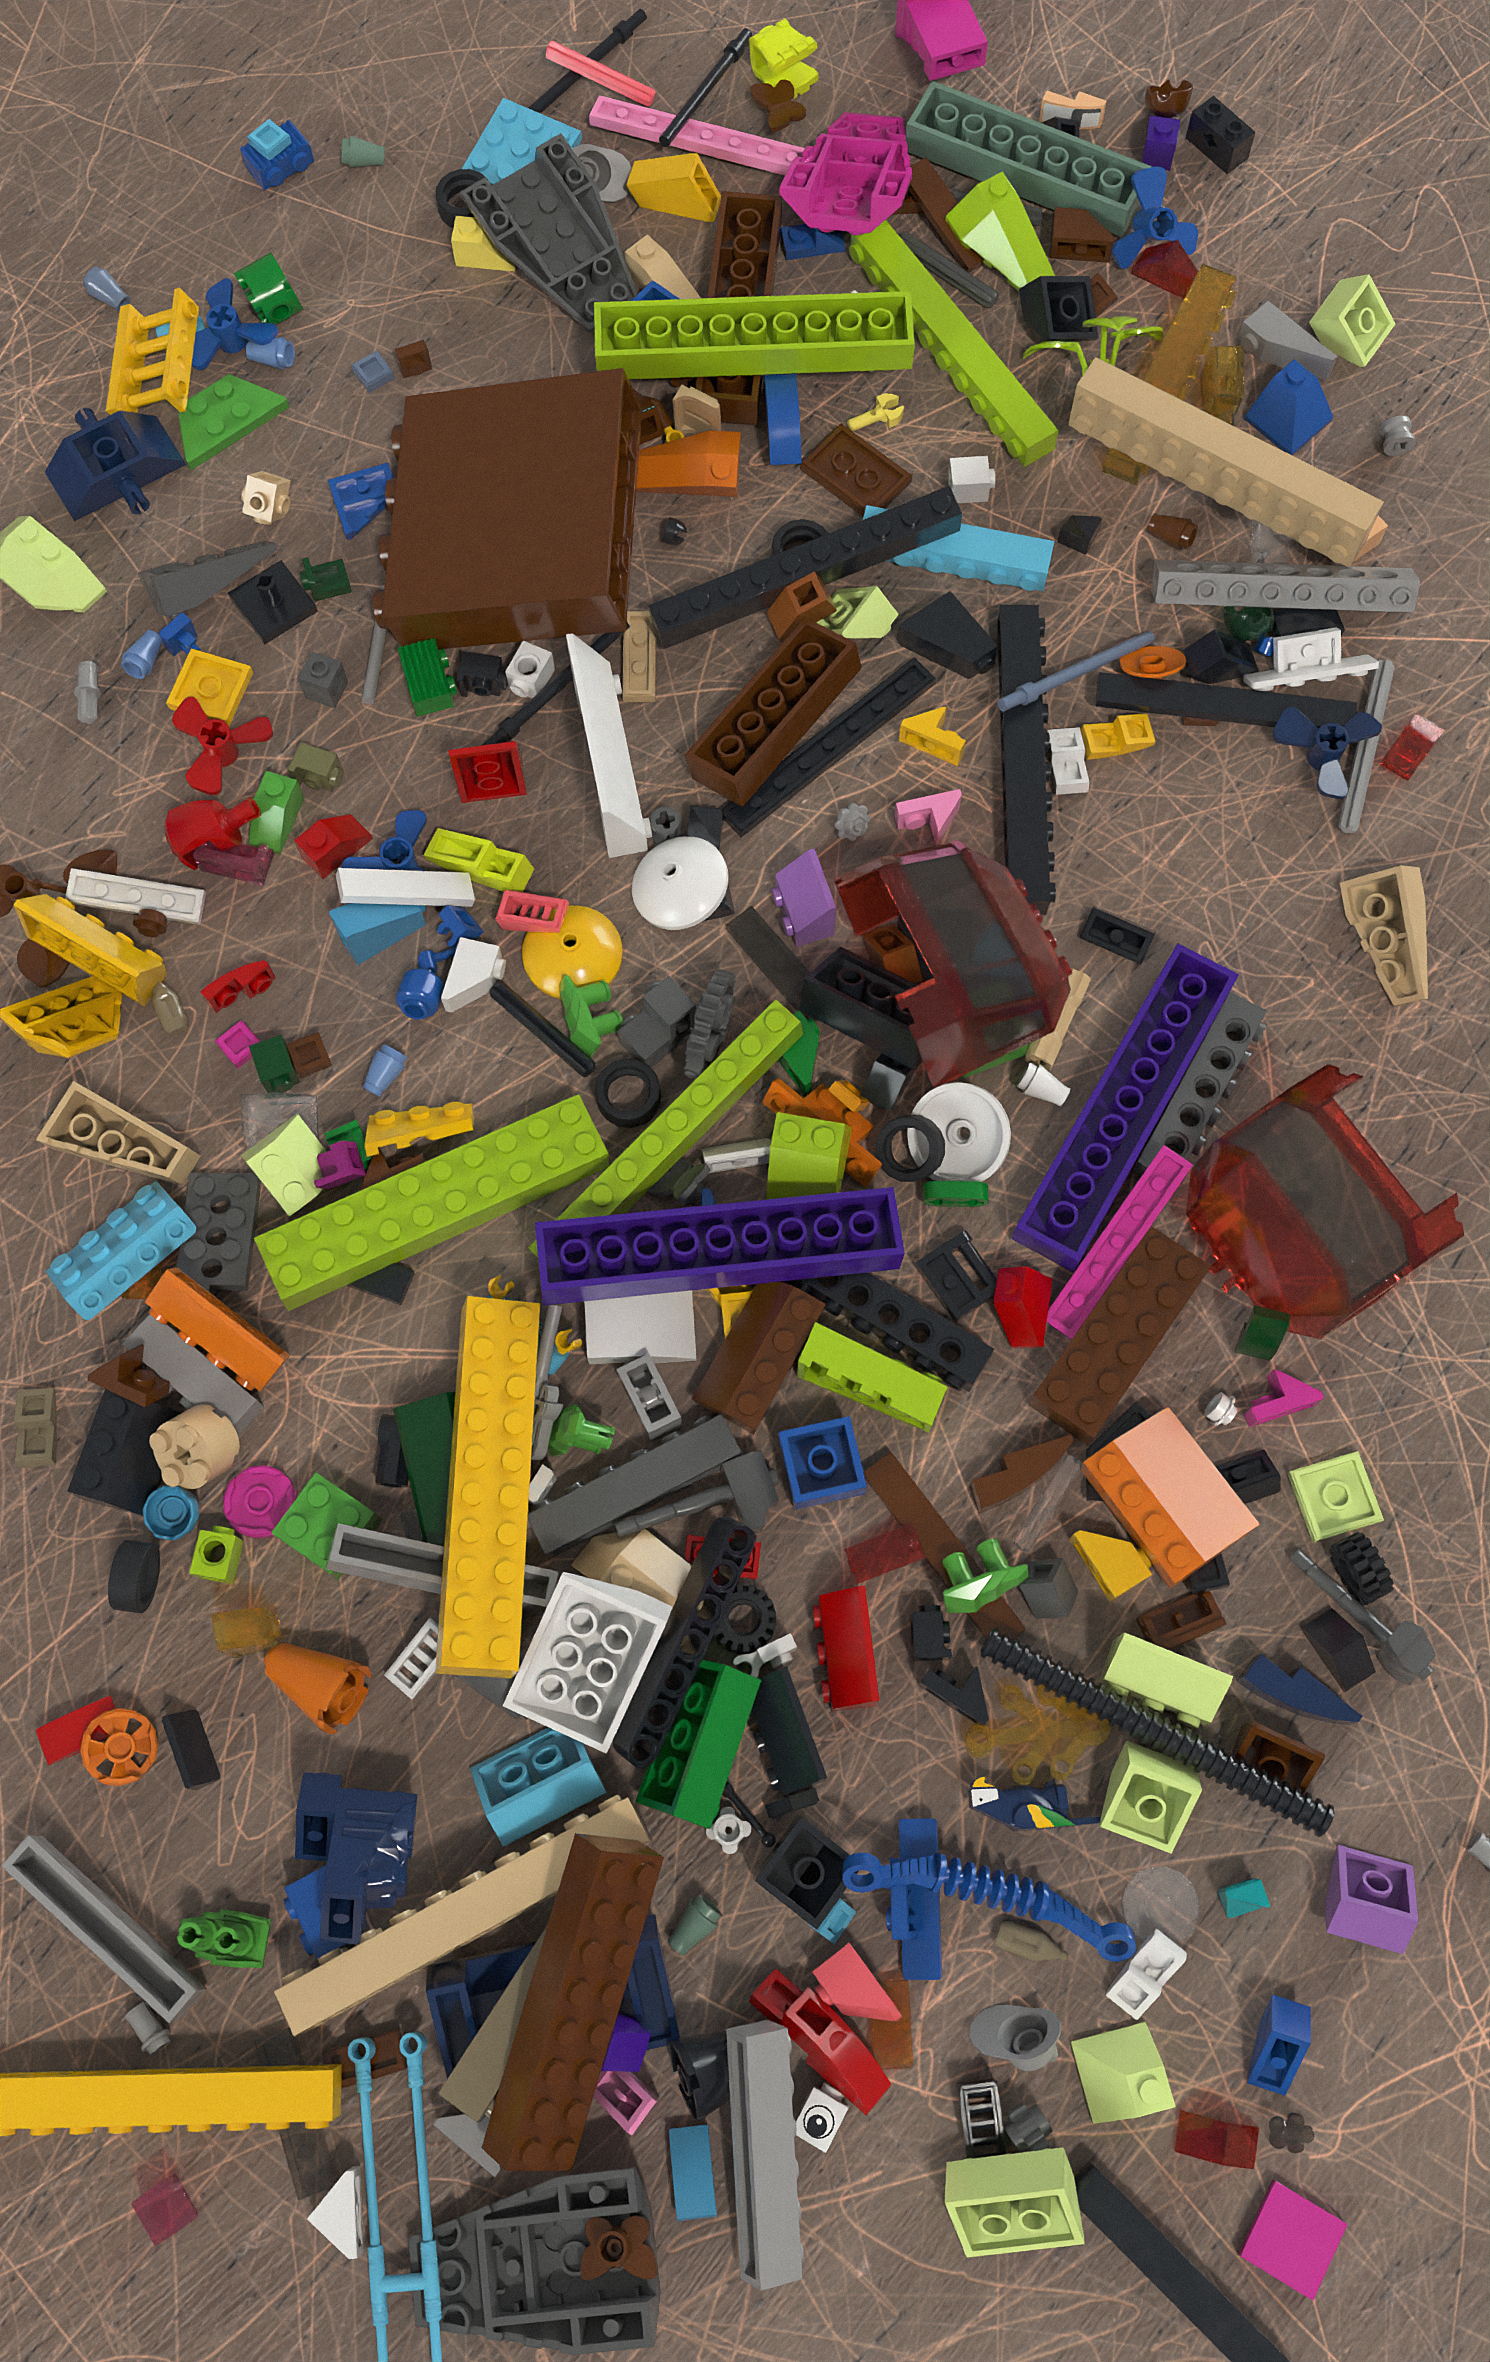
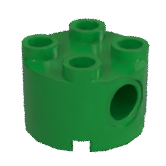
[234,252,304,326]

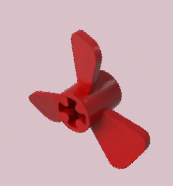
[172,696,273,795]

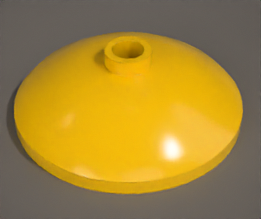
[522,905,623,1000]

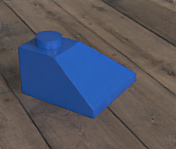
[1244,359,1333,455]

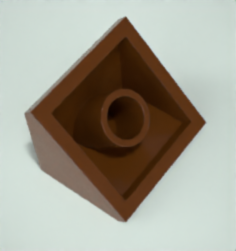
[1232,1721,1325,1794]

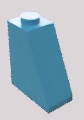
[328,903,426,965]

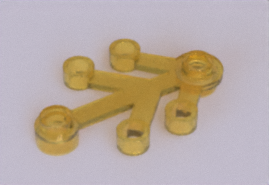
[964,1685,1111,1785]

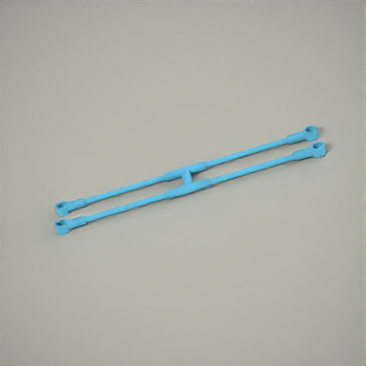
[348,2031,442,2362]

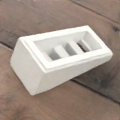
[384,1615,439,1699]

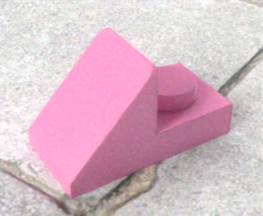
[894,789,962,845]

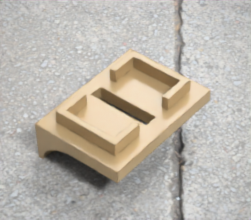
[673,385,721,434]

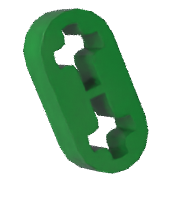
[922,1181,989,1207]

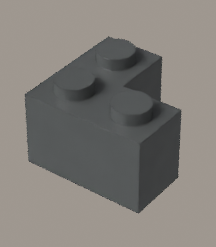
[618,976,696,1068]

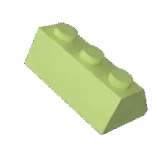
[1099,1632,1233,1728]
[945,2147,1084,2258]

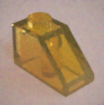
[211,1607,281,1659]

